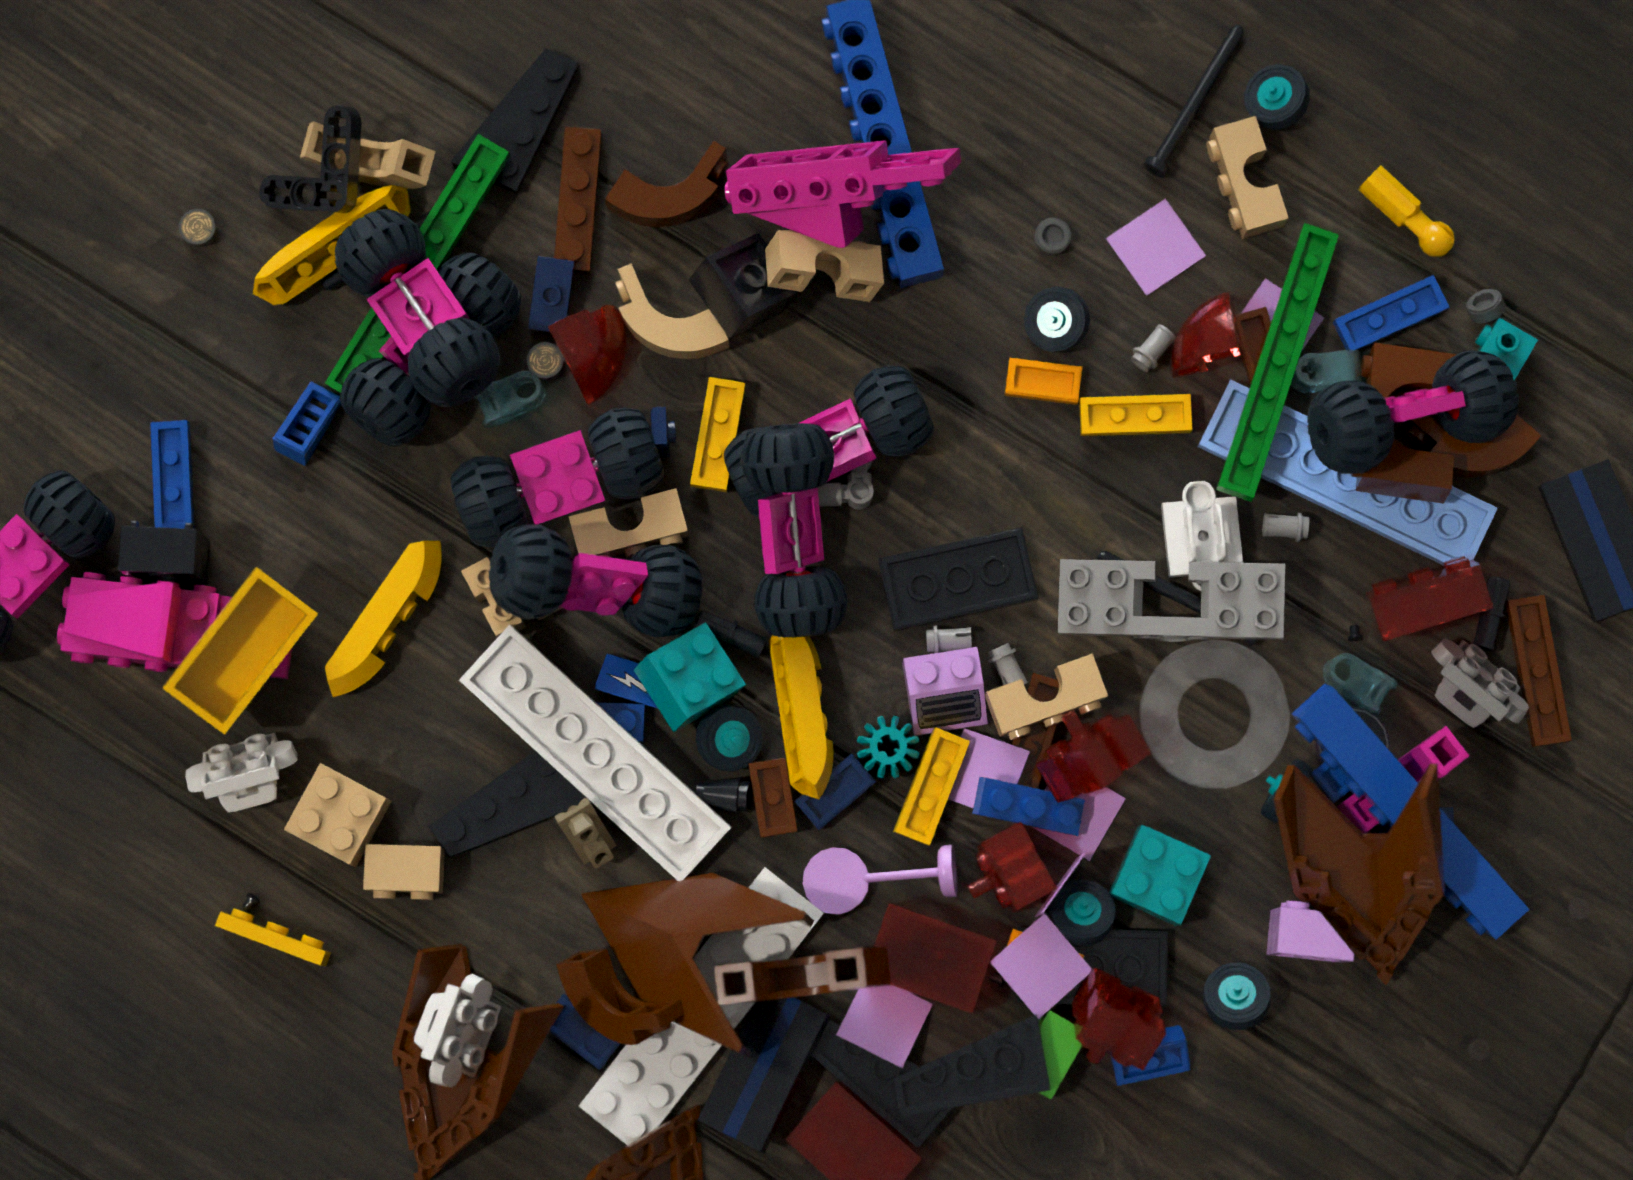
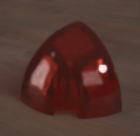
[1171,291,1241,378]
[548,305,626,405]

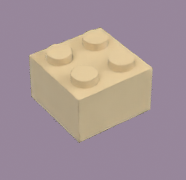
[284,763,392,867]

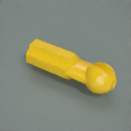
[1359,166,1455,257]

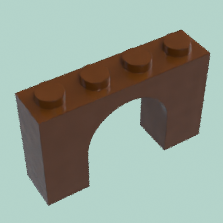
[1351,343,1457,504]
[714,947,891,1005]

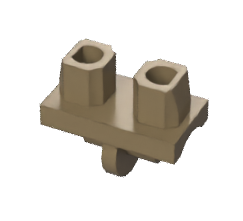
[554,797,617,868]

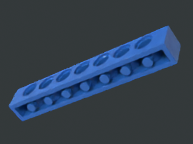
[821,0,944,289]

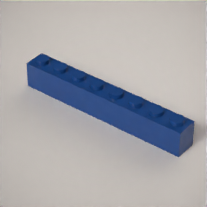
[1292,684,1529,940]

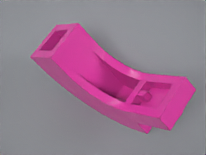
[1337,726,1469,833]

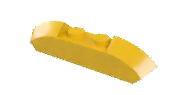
[253,185,411,305]
[325,541,442,697]
[768,635,834,799]

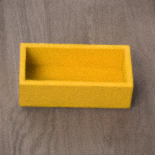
[163,567,318,735]

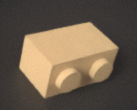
[363,844,445,900]

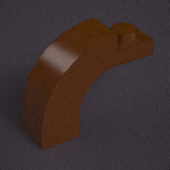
[605,141,729,227]
[1403,415,1542,478]
[556,948,684,1045]

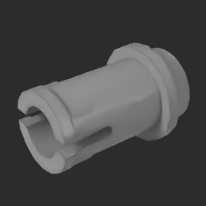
[1131,324,1176,372]
[1262,513,1309,542]
[926,626,972,653]
[988,643,1028,685]

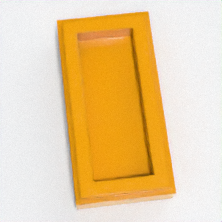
[1005,358,1082,405]

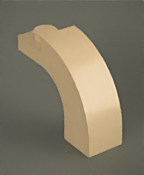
[300,122,435,189]
[615,264,729,359]

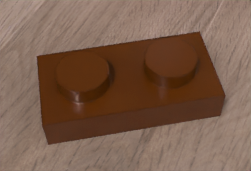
[749,758,797,838]

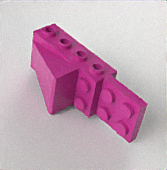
[725,140,961,248]
[57,572,292,679]

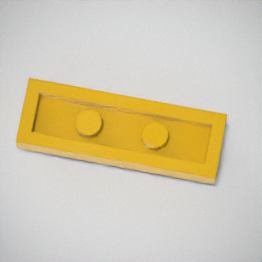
[690,377,746,492]
[1079,394,1192,436]
[893,727,970,846]
[215,908,331,966]

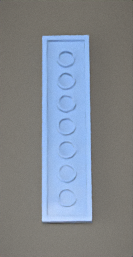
[1198,380,1498,575]

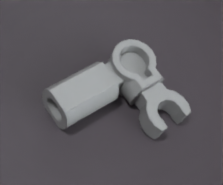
[818,461,874,510]

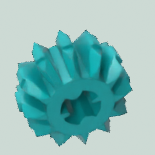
[857,716,919,779]

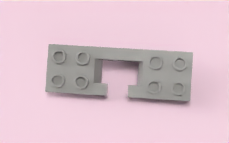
[1058,559,1285,642]

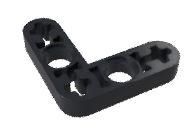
[259,105,362,213]

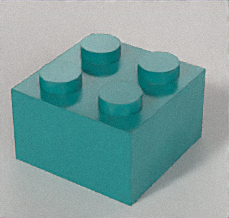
[634,622,746,732]
[1109,825,1211,926]

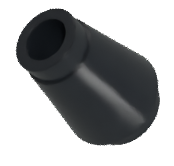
[696,777,753,814]

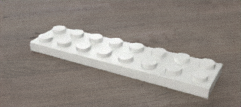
[459,625,731,881]
[579,867,824,1145]

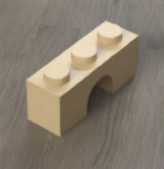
[1206,116,1289,239]
[765,230,884,302]
[569,488,689,558]
[985,654,1108,740]

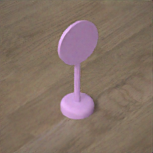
[803,845,958,915]

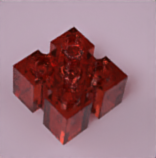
[1036,710,1151,803]
[967,821,1057,913]
[1072,967,1166,1070]

